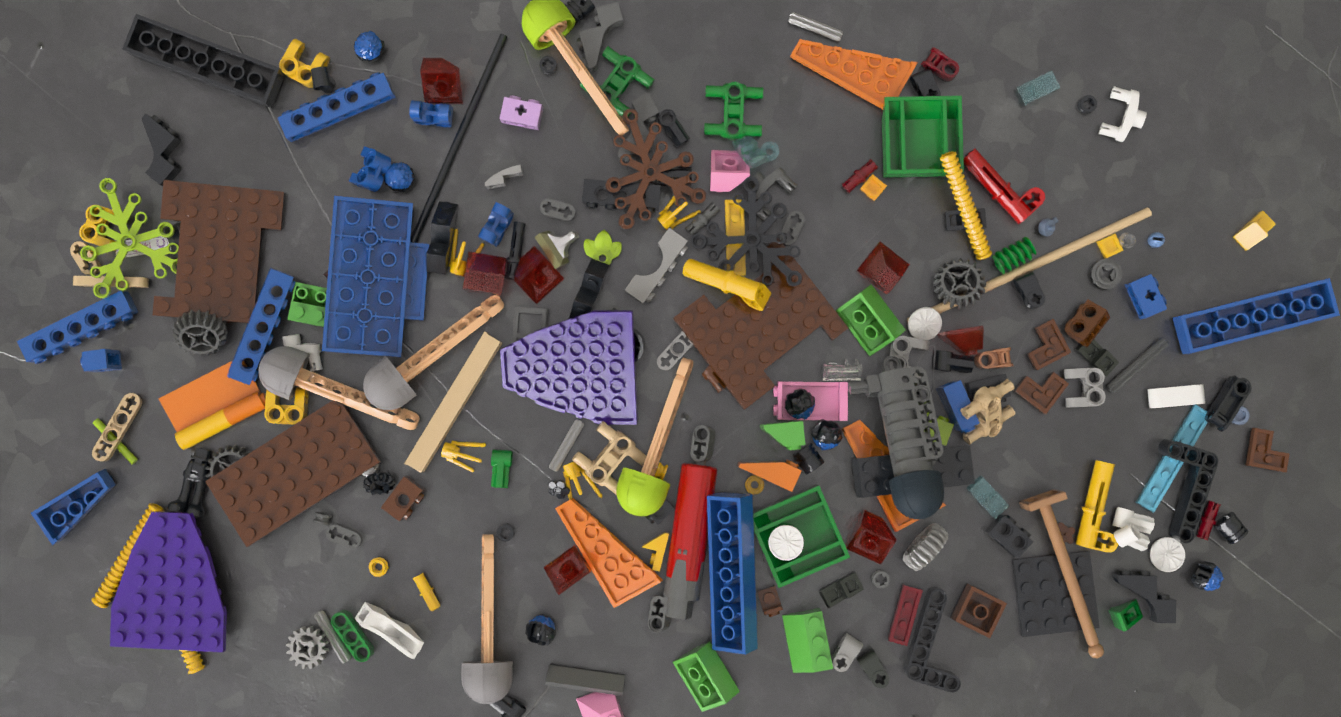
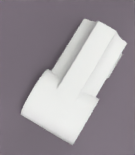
[1112,507,1155,534]
[1114,523,1150,551]

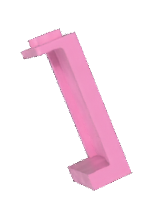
[773,381,848,421]

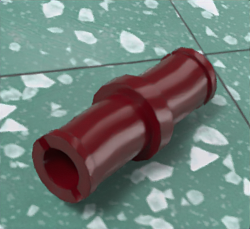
[841,159,878,193]
[1196,500,1221,541]

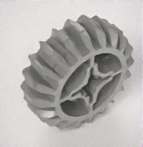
[903,523,948,571]

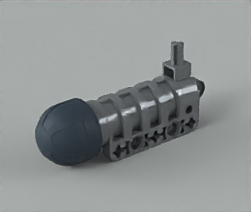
[848,356,944,519]

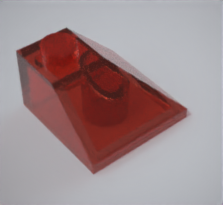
[420,58,463,103]
[857,241,910,294]
[514,246,564,304]
[937,325,984,356]
[846,510,897,565]

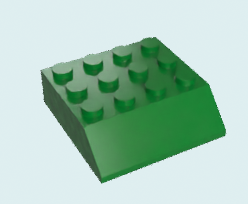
[882,96,964,178]
[753,484,850,588]

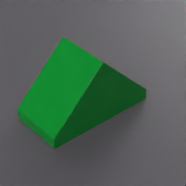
[1108,599,1143,631]

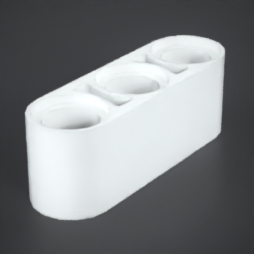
[1147,384,1205,408]

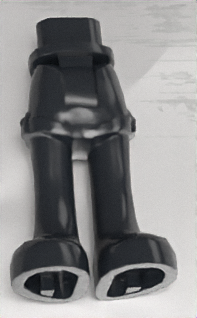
[167,447,211,517]

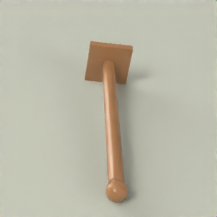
[1019,489,1104,658]

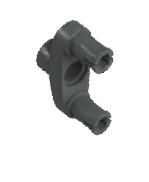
[747,167,798,221]

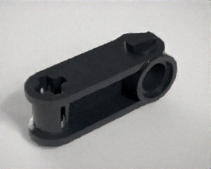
[1204,375,1252,432]

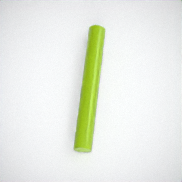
[93,418,138,465]

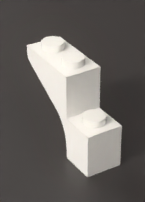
[355,602,424,659]

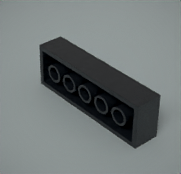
[852,445,975,498]

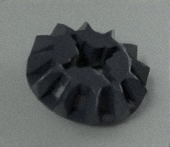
[363,472,395,495]

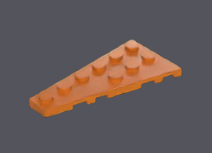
[790,39,918,110]
[842,420,946,532]
[555,498,663,608]

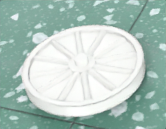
[908,307,942,340]
[768,525,804,560]
[1150,537,1185,572]

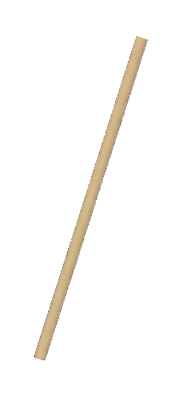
[906,207,1152,323]

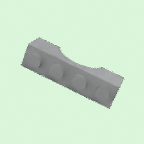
[625,228,689,305]

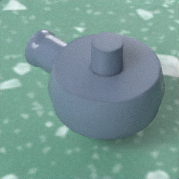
[1038,217,1058,236]

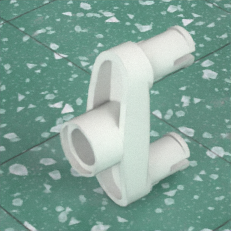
[1098,86,1147,142]
[282,334,323,371]

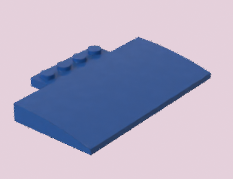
[322,196,429,357]

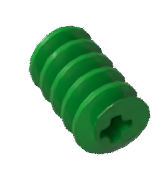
[992,237,1036,275]

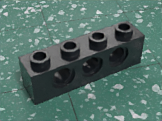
[582,179,661,213]

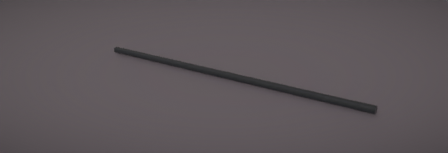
[410,34,507,243]

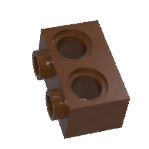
[1065,299,1110,347]

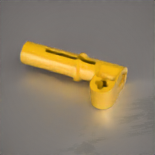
[683,259,771,311]
[1076,460,1118,552]

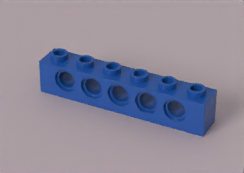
[278,72,396,142]
[227,267,295,385]
[17,290,138,364]

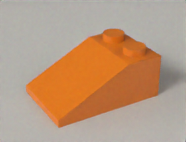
[737,460,802,492]

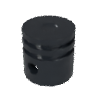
[565,0,595,23]
[793,443,825,475]
[1214,512,1249,544]

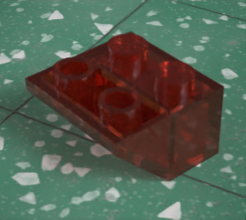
[462,251,506,296]

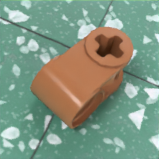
[974,347,1013,369]

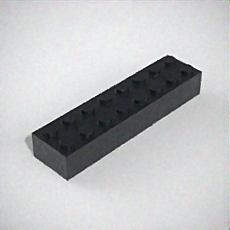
[122,14,285,108]

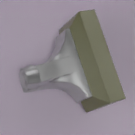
[535,230,579,269]

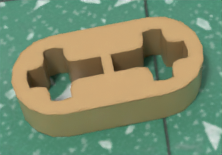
[70,241,101,275]

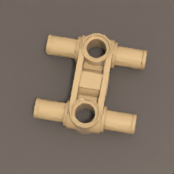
[960,379,1015,445]
[572,421,647,495]

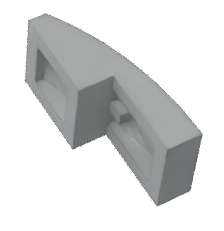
[485,165,523,189]

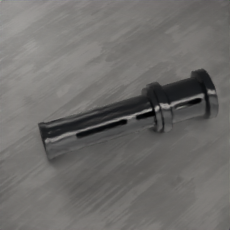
[504,221,526,281]

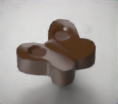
[1057,522,1075,544]

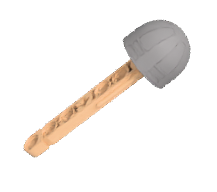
[363,295,504,410]
[259,346,420,430]
[461,534,513,704]

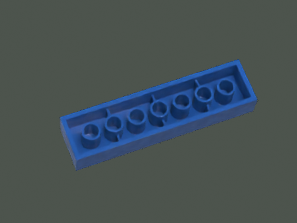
[1172,278,1340,354]
[707,492,758,655]

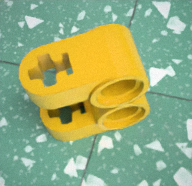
[279,39,330,88]
[79,205,117,251]
[264,387,309,425]

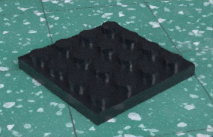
[1012,550,1100,637]

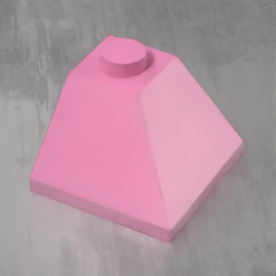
[710,150,750,192]
[576,692,624,717]

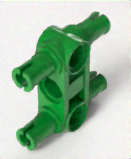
[580,46,655,117]
[704,82,763,140]

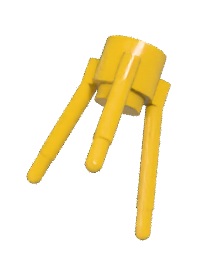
[657,196,701,230]
[449,229,485,277]
[441,440,486,472]
[563,462,602,500]

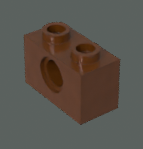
[381,476,425,522]

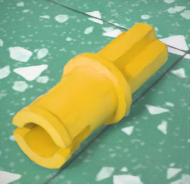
[413,573,440,611]

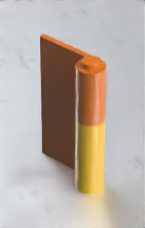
[158,359,266,450]

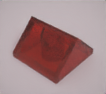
[543,545,591,595]

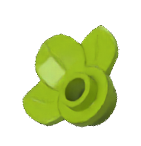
[584,230,622,266]

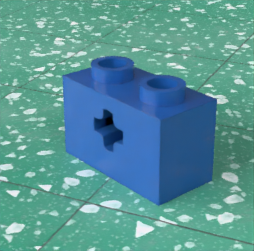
[1125,274,1167,319]
[80,349,122,372]

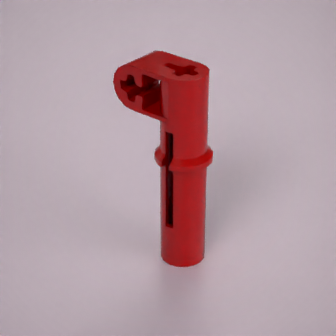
[964,148,1045,224]

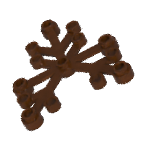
[605,109,706,229]

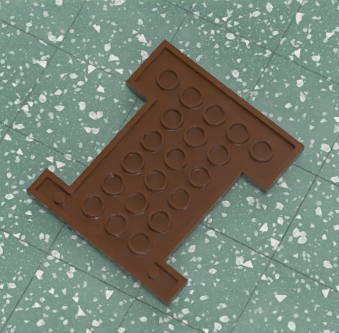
[152,180,284,325]
[673,238,848,410]

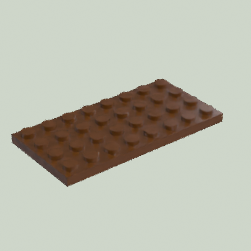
[205,400,380,547]

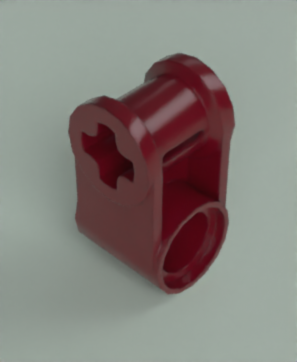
[921,47,959,82]

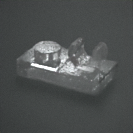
[822,359,863,381]

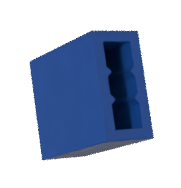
[936,380,980,433]

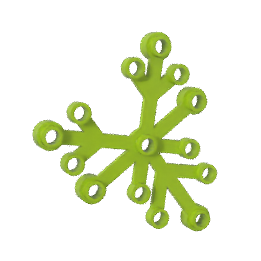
[80,178,179,298]

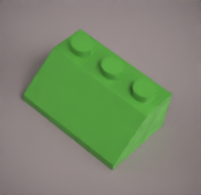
[836,284,906,356]
[760,421,805,450]
[782,608,833,673]
[673,642,740,712]

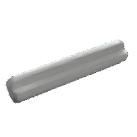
[788,12,843,41]
[549,419,584,472]
[314,610,351,663]

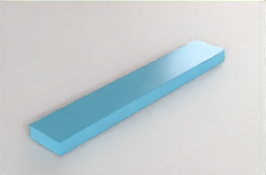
[1135,404,1208,513]

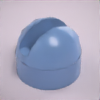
[1148,232,1165,248]

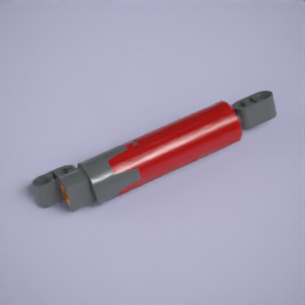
[648,425,718,633]

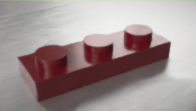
[888,584,923,646]

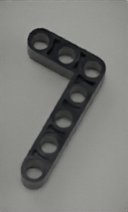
[1158,439,1219,543]
[903,586,961,693]

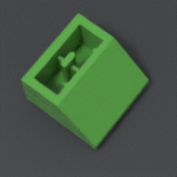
[287,282,327,327]

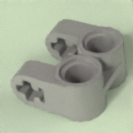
[887,336,930,379]
[1064,368,1106,408]

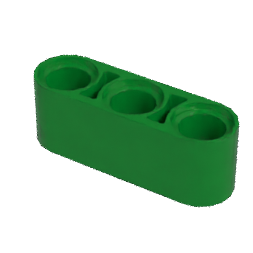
[331,610,374,662]

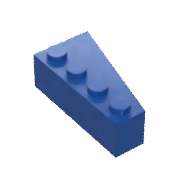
[31,469,116,546]

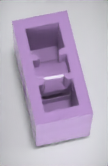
[500,95,543,131]

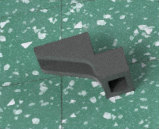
[577,2,624,73]
[618,93,659,163]

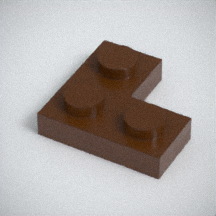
[1027,319,1071,370]
[1014,372,1069,414]
[1246,428,1290,473]

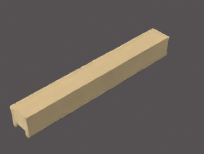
[404,332,503,473]

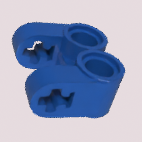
[409,100,453,127]
[349,146,391,192]
[478,202,514,247]

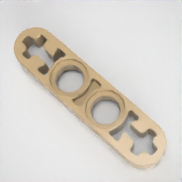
[73,276,149,288]
[92,393,142,462]

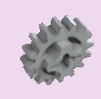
[286,626,329,669]

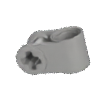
[831,633,863,672]

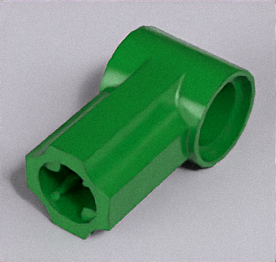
[491,449,513,488]

